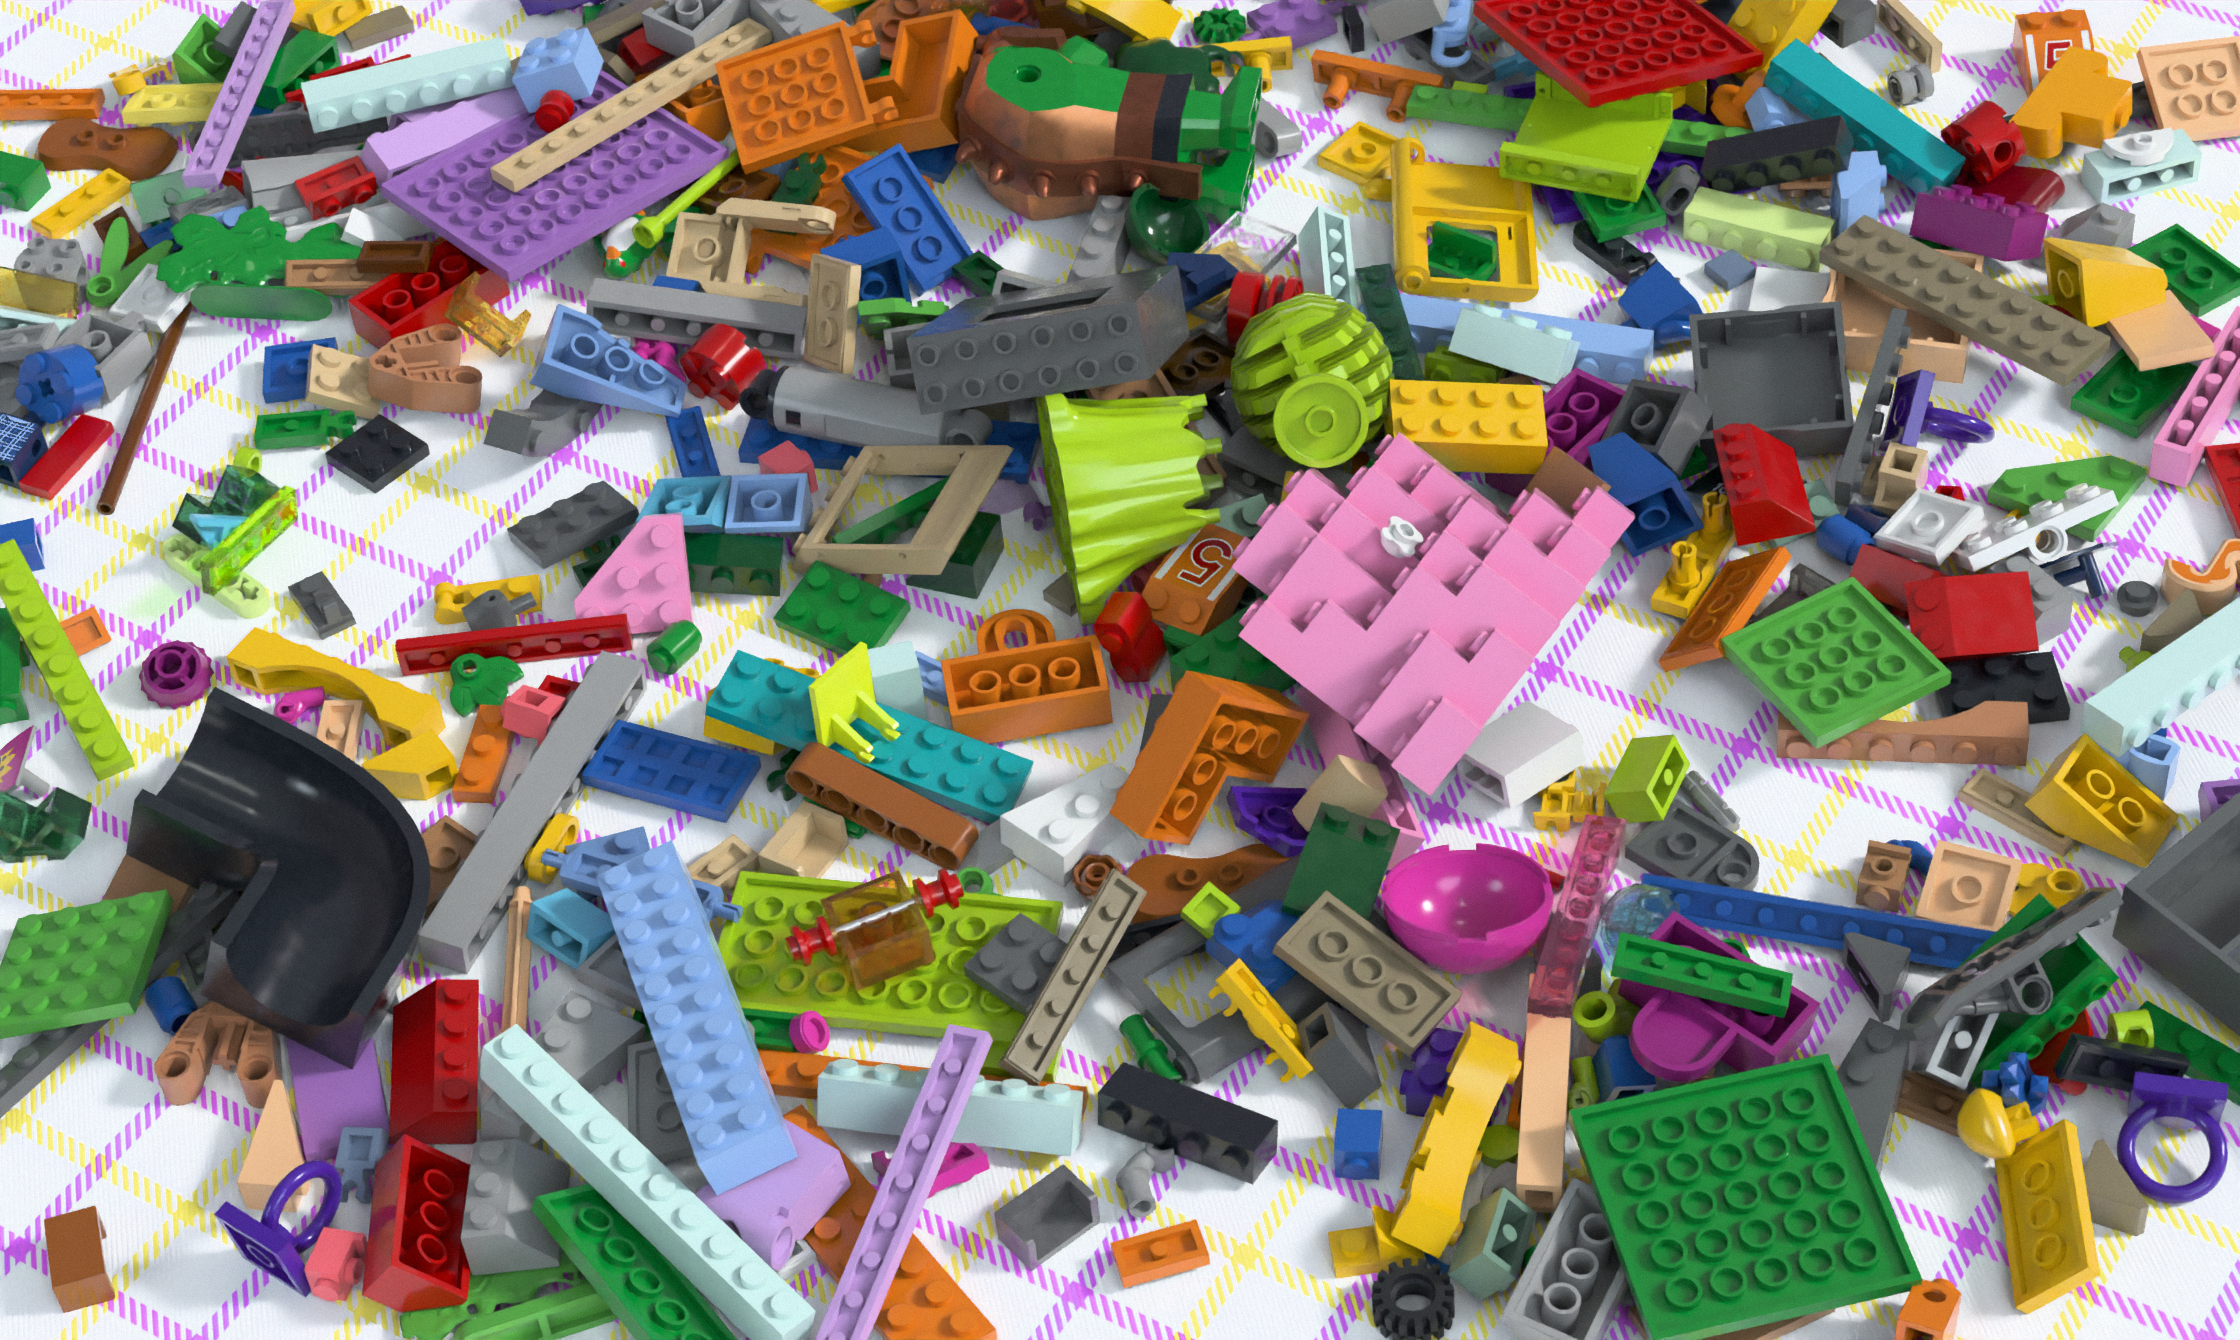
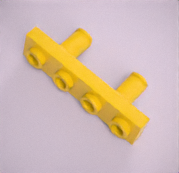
[1190,36,1293,93]
[1651,492,1736,619]

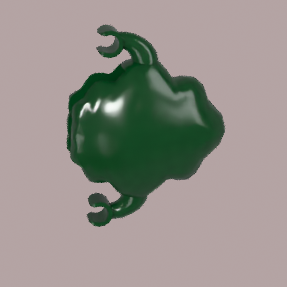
[1113,37,1244,94]

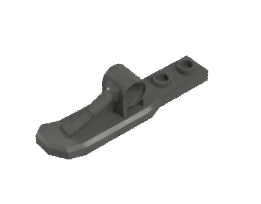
[188,102,389,168]
[1899,887,2124,1042]

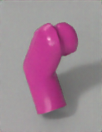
[273,686,326,724]

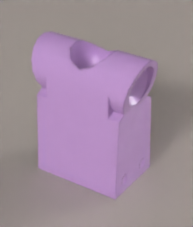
[695,1119,851,1271]

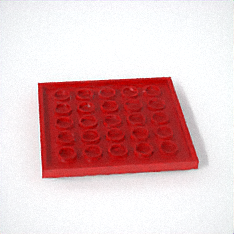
[1473,0,1764,108]

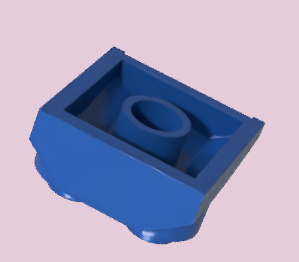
[1205,900,1300,995]

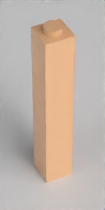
[1516,973,1573,1213]

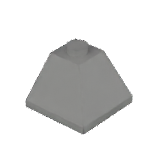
[2032,202,2136,269]

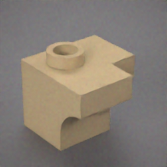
[1860,441,1928,517]

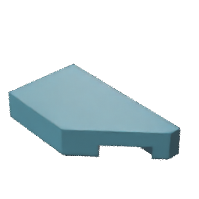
[189,513,257,556]

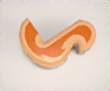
[2160,538,2240,615]

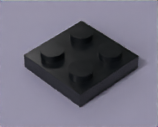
[325,414,430,494]

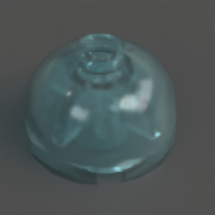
[1599,883,1680,957]

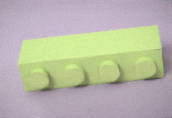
[1683,186,1836,273]

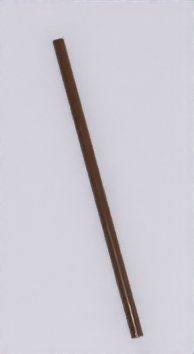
[96,301,193,515]

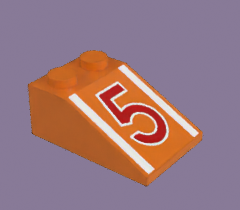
[2012,9,2095,98]
[1141,524,1249,637]

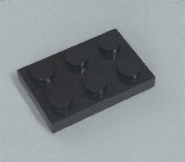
[1936,651,2070,724]

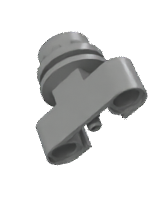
[1201,97,1303,159]

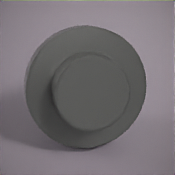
[2117,581,2158,617]

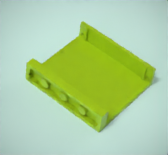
[1499,70,1673,202]

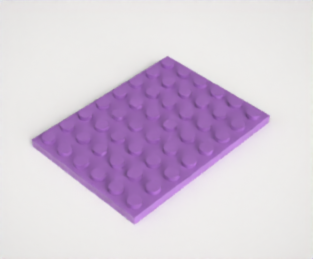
[380,70,729,283]

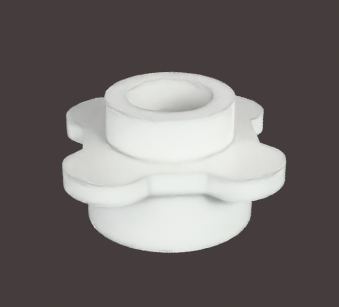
[1380,516,1423,558]

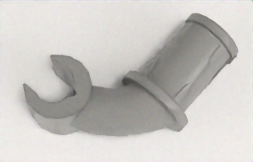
[1115,1142,1175,1218]

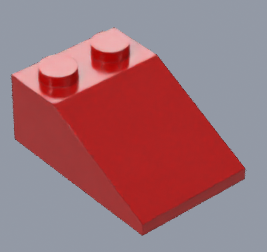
[1904,571,2039,662]

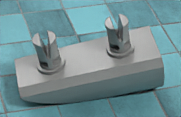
[241,150,380,215]

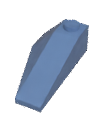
[529,304,687,418]

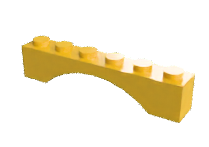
[226,627,446,748]

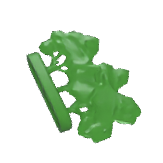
[399,1249,618,1340]

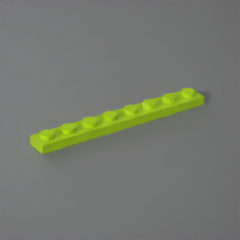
[0,539,135,782]

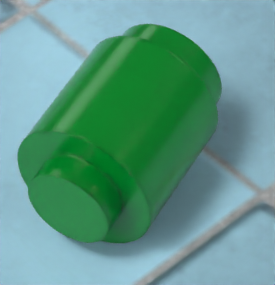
[646,620,702,675]

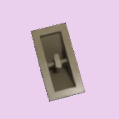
[2140,588,2203,654]
[2084,1139,2149,1236]

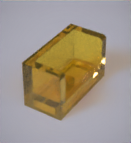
[444,271,532,357]

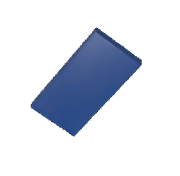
[841,143,973,297]

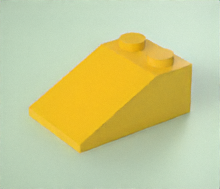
[2024,733,2179,868]

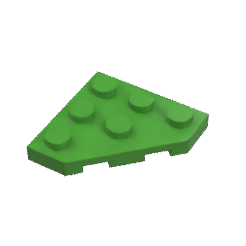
[858,298,957,340]
[1987,455,2147,543]

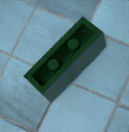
[684,532,783,596]

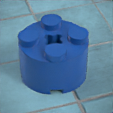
[15,344,104,424]

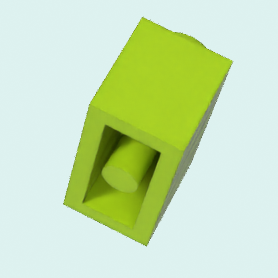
[1604,734,1691,824]

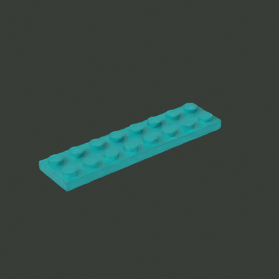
[705,650,1034,824]

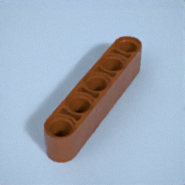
[785,742,979,871]

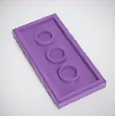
[285,1036,390,1162]

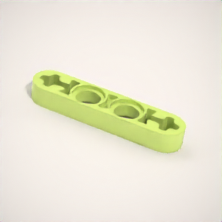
[162,533,270,619]

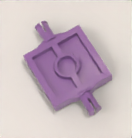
[1239,0,1345,50]

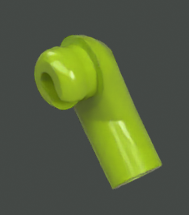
[1567,1056,1600,1113]

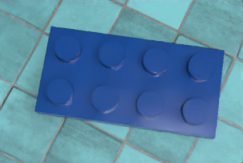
[581,719,761,823]

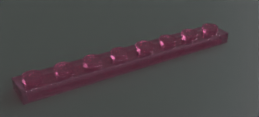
[1527,814,1627,1018]

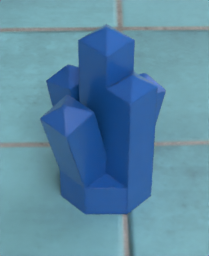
[1981,1052,2049,1116]

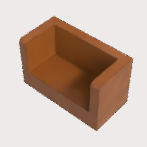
[43,1205,115,1313]

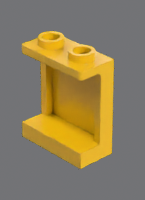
[289,0,373,36]

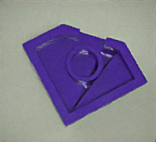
[1226,786,1309,857]

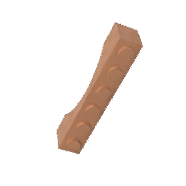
[1777,701,2029,766]

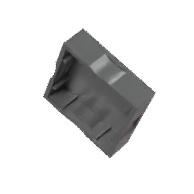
[1689,301,1854,464]

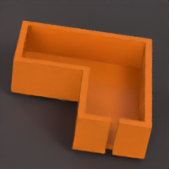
[839,9,979,154]

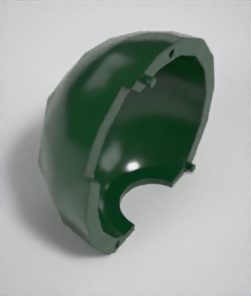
[1124,183,1210,266]

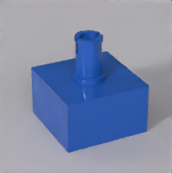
[820,226,912,324]

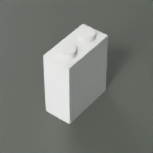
[1456,700,1586,809]

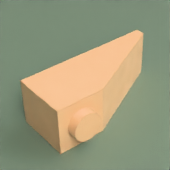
[237,1080,311,1213]

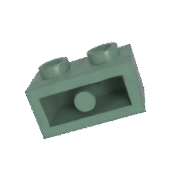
[1448,1187,1537,1301]

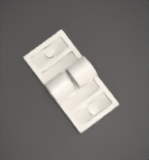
[1950,483,2119,571]

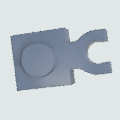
[334,1127,389,1204]

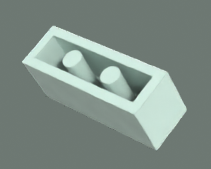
[2081,128,2202,205]

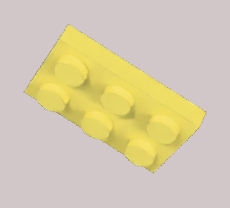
[121,83,224,127]

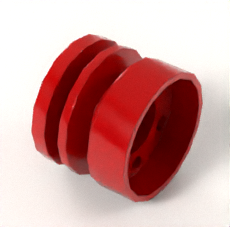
[1227,271,1304,347]

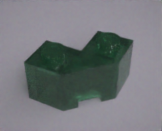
[172,464,281,546]
[0,787,92,863]

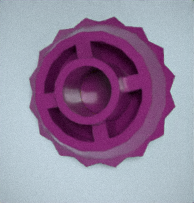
[138,640,214,710]

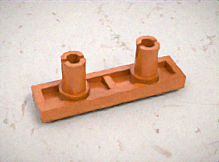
[1311,49,1444,123]

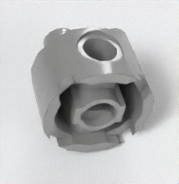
[13,236,91,315]

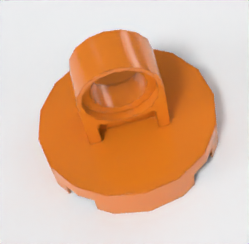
[1710,70,1767,130]

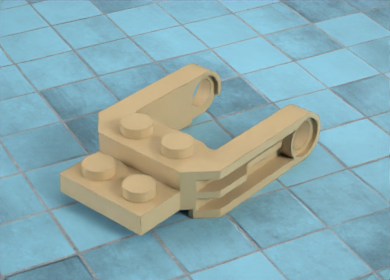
[666,197,837,307]

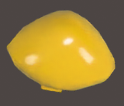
[1957,1088,2041,1160]

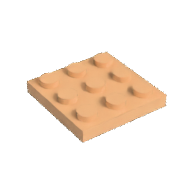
[2136,36,2240,141]

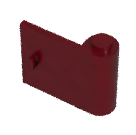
[1949,165,2065,214]

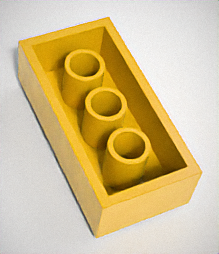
[1727,0,1838,82]
[1383,379,1548,474]

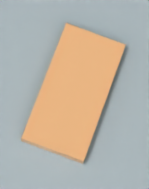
[2104,290,2215,372]

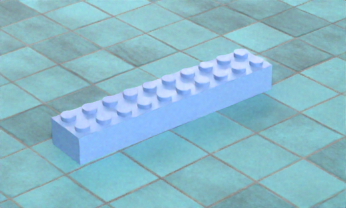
[596,840,798,1196]

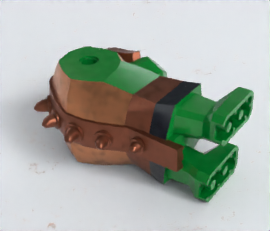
[955,26,1263,229]

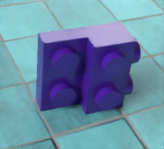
[1399,1028,1506,1128]

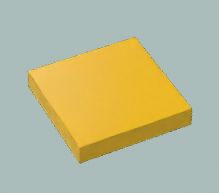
[1317,121,1414,187]

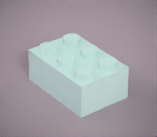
[1448,303,1581,384]

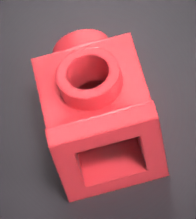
[500,684,566,745]
[304,1227,367,1301]

